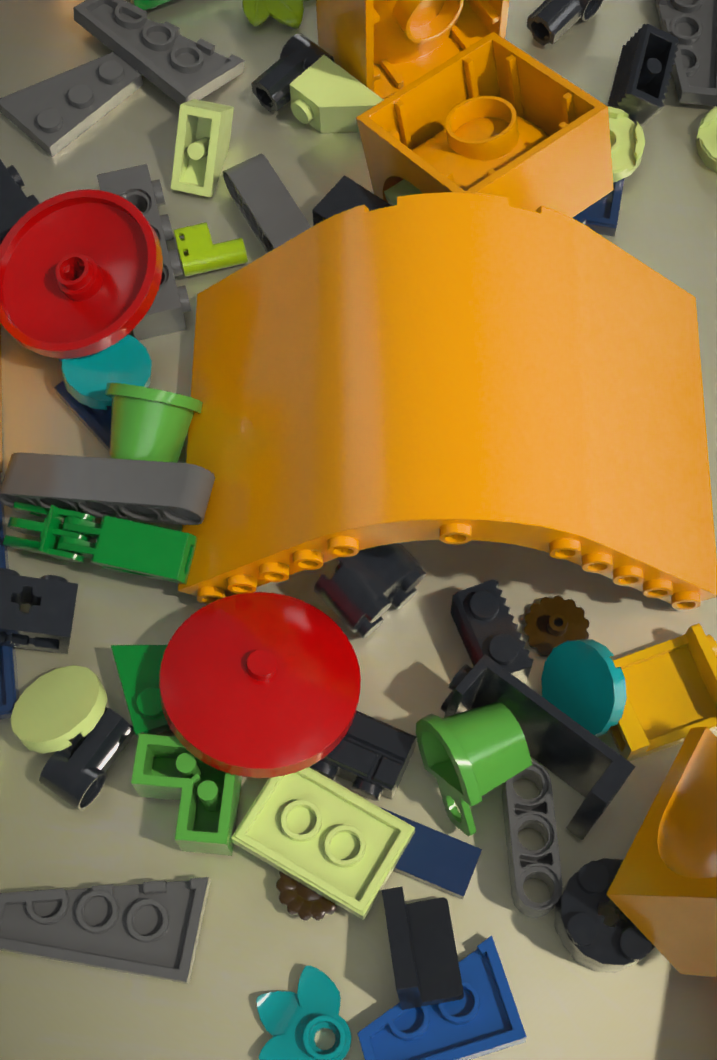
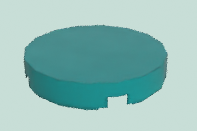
[61,335,152,410]
[541,639,627,737]

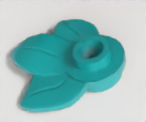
[256,965,351,1060]

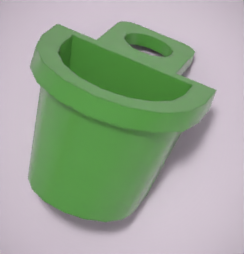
[105,383,203,463]
[415,702,533,836]

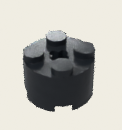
[314,543,426,639]
[554,858,655,973]

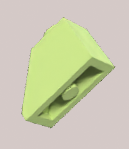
[289,55,384,133]
[171,99,234,197]

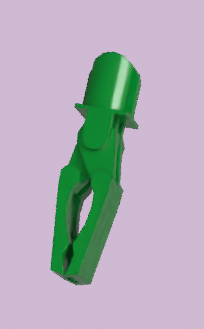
[3,502,198,585]

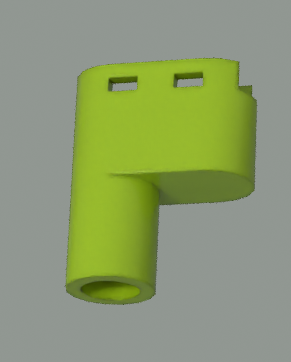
[174,222,248,277]

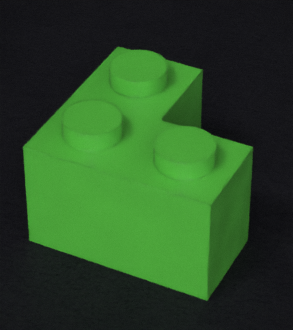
[131,733,242,856]

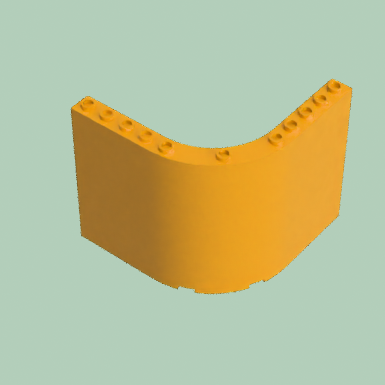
[178,192,717,610]

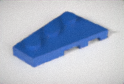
[357,936,527,1060]

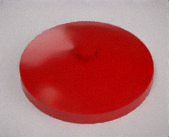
[0,189,163,359]
[160,592,361,778]

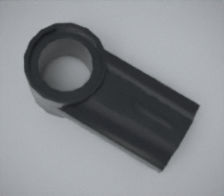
[527,0,603,46]
[251,33,334,112]
[39,707,135,811]

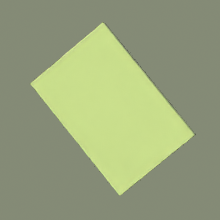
[231,767,415,920]

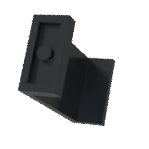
[440,654,636,840]

